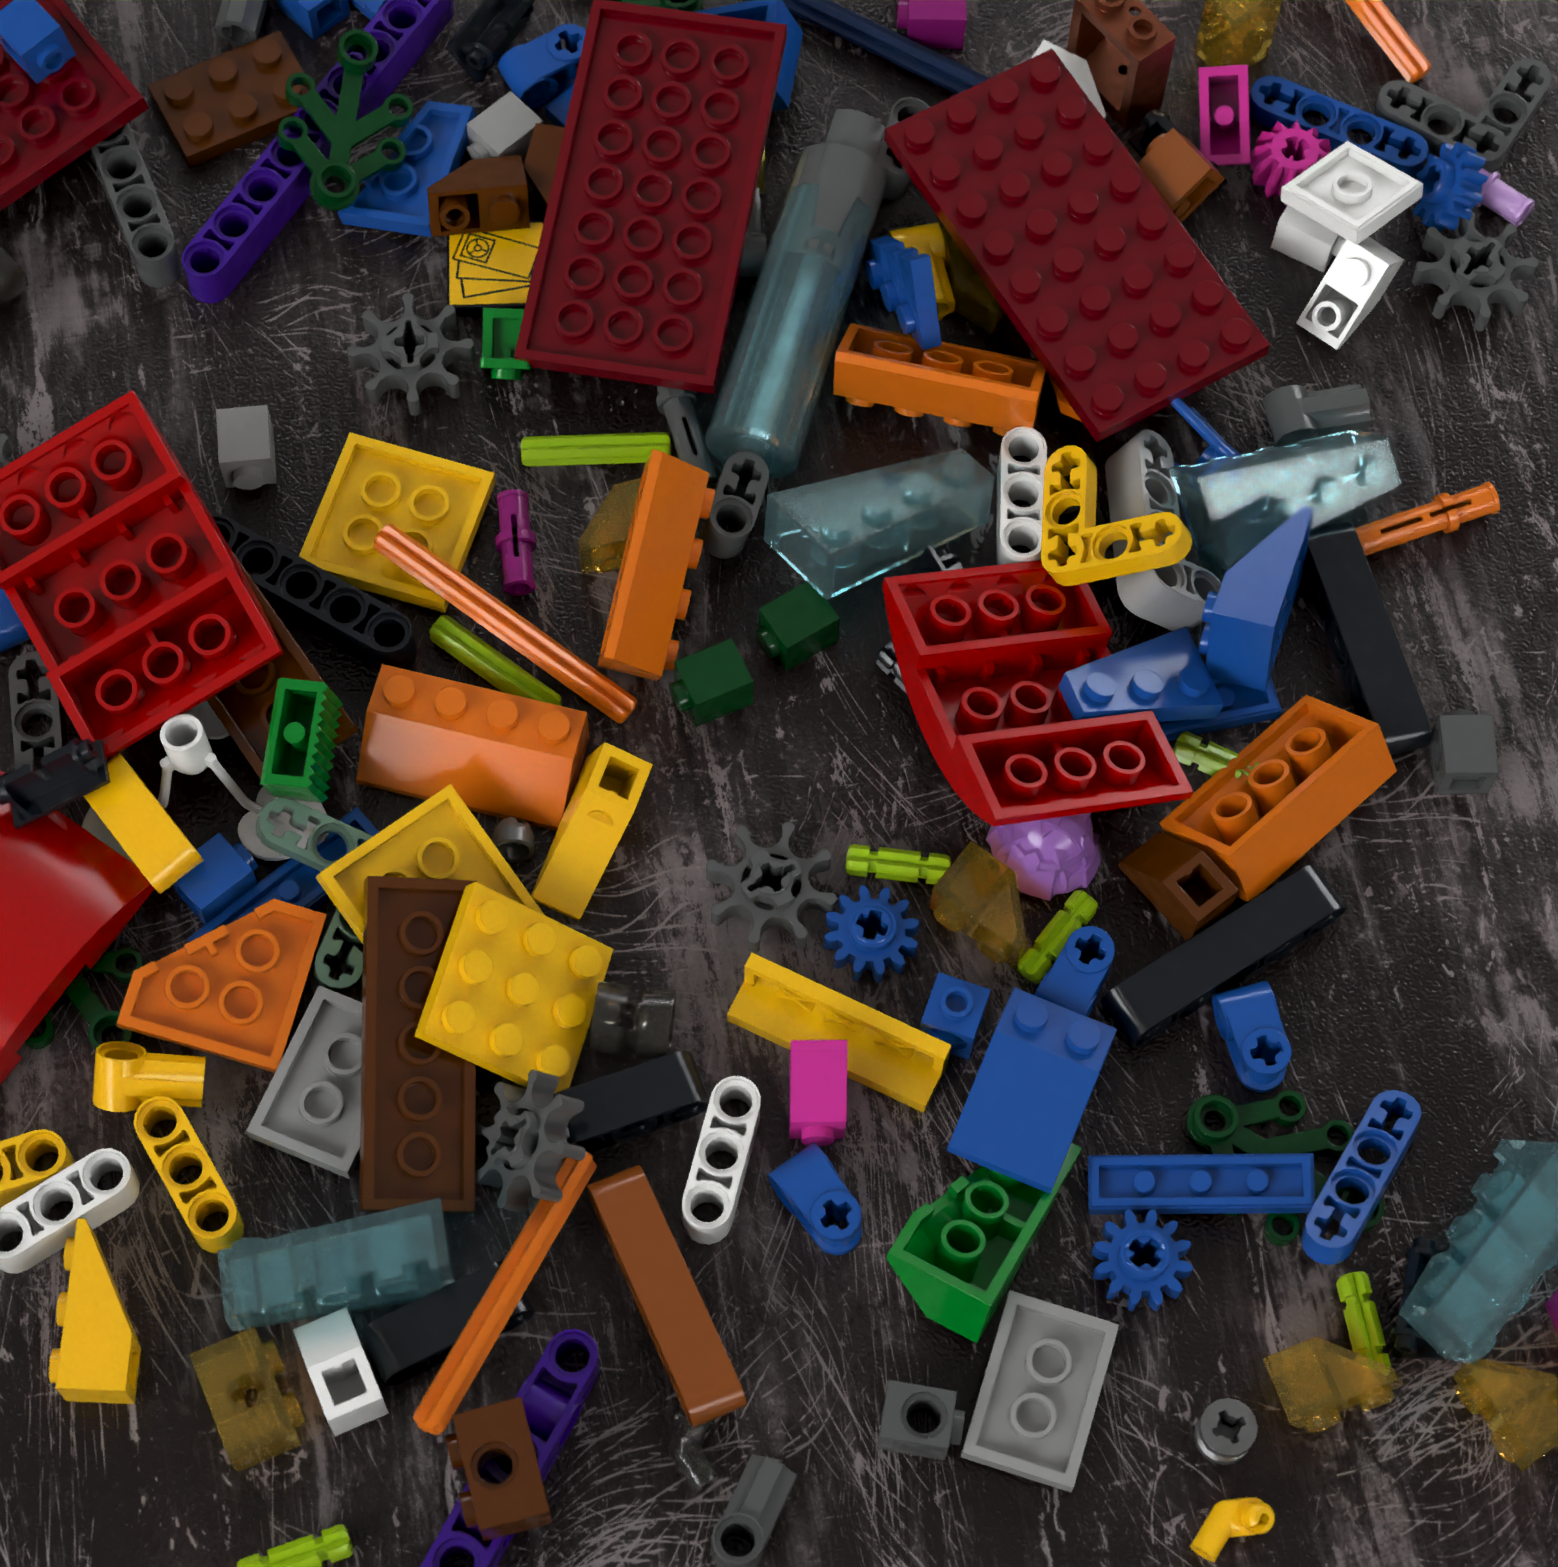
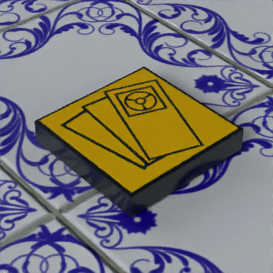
[447,221,544,317]

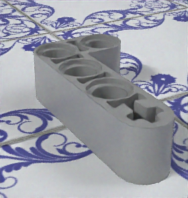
[1105,429,1221,632]

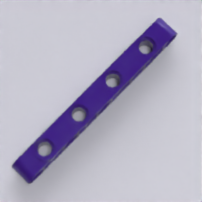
[420,1329,600,1567]

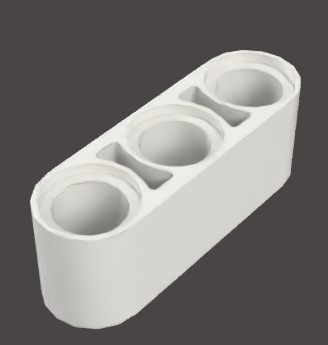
[996,426,1047,565]
[682,1076,761,1244]
[0,1148,140,1273]

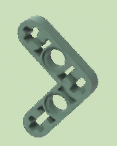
[256,798,373,992]

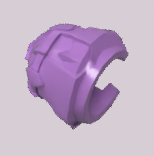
[985,813,1101,901]

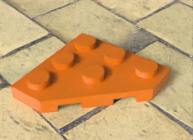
[116,899,327,1073]

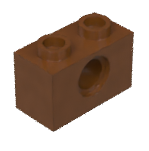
[445,1397,552,1542]

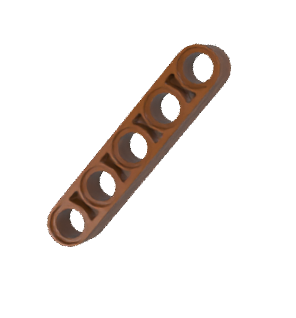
[587,1164,747,1428]

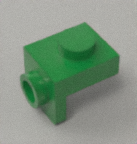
[480,308,534,380]

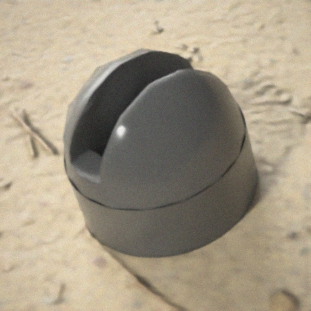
[491,816,534,863]

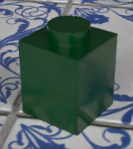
[755,579,840,671]
[669,638,754,727]

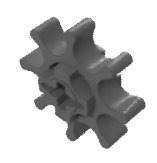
[1411,212,1539,331]
[347,293,475,416]
[706,822,837,953]
[475,1070,586,1214]

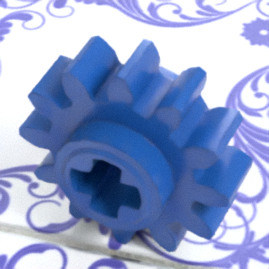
[1413,142,1488,231]
[823,885,919,983]
[1091,1209,1193,1312]

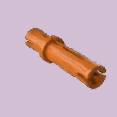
[1355,481,1500,556]

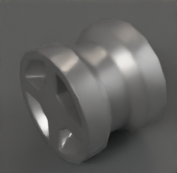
[1194,1398,1258,1465]

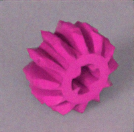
[1250,119,1331,206]

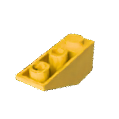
[531,742,653,921]
[49,1219,141,1404]

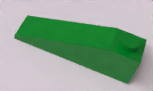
[886,1143,1082,1343]

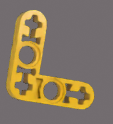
[1041,445,1192,586]

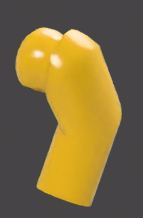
[1190,1497,1275,1562]

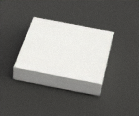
[1281,141,1424,245]

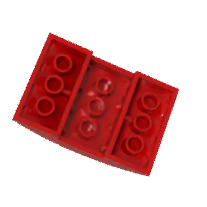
[0,390,284,760]
[882,560,1194,827]
[0,770,155,1086]

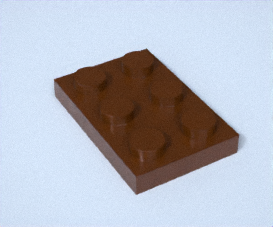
[147,30,309,168]

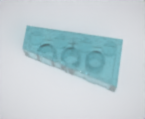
[1169,429,1402,570]
[764,448,995,600]
[1399,1139,1558,1364]
[217,1198,456,1331]

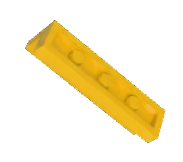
[727,952,952,1113]

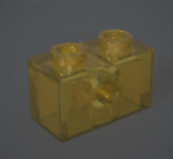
[1194,0,1282,68]
[189,1327,306,1472]

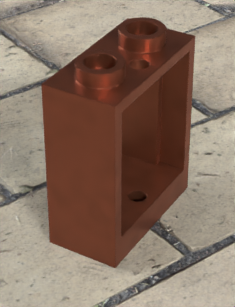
[1066,0,1176,131]

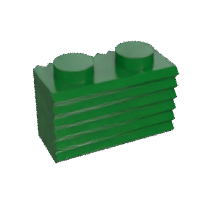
[260,678,344,803]

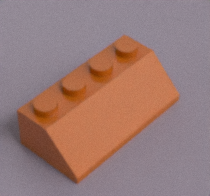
[833,323,1046,436]
[597,449,715,681]
[356,664,590,831]
[1159,695,1397,902]

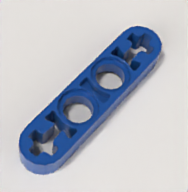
[1249,75,1429,178]
[1301,1090,1422,1265]

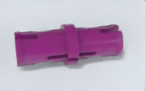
[495,489,537,596]

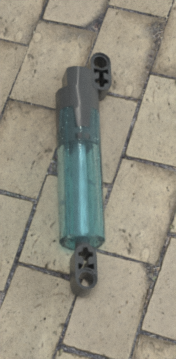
[700,97,929,559]

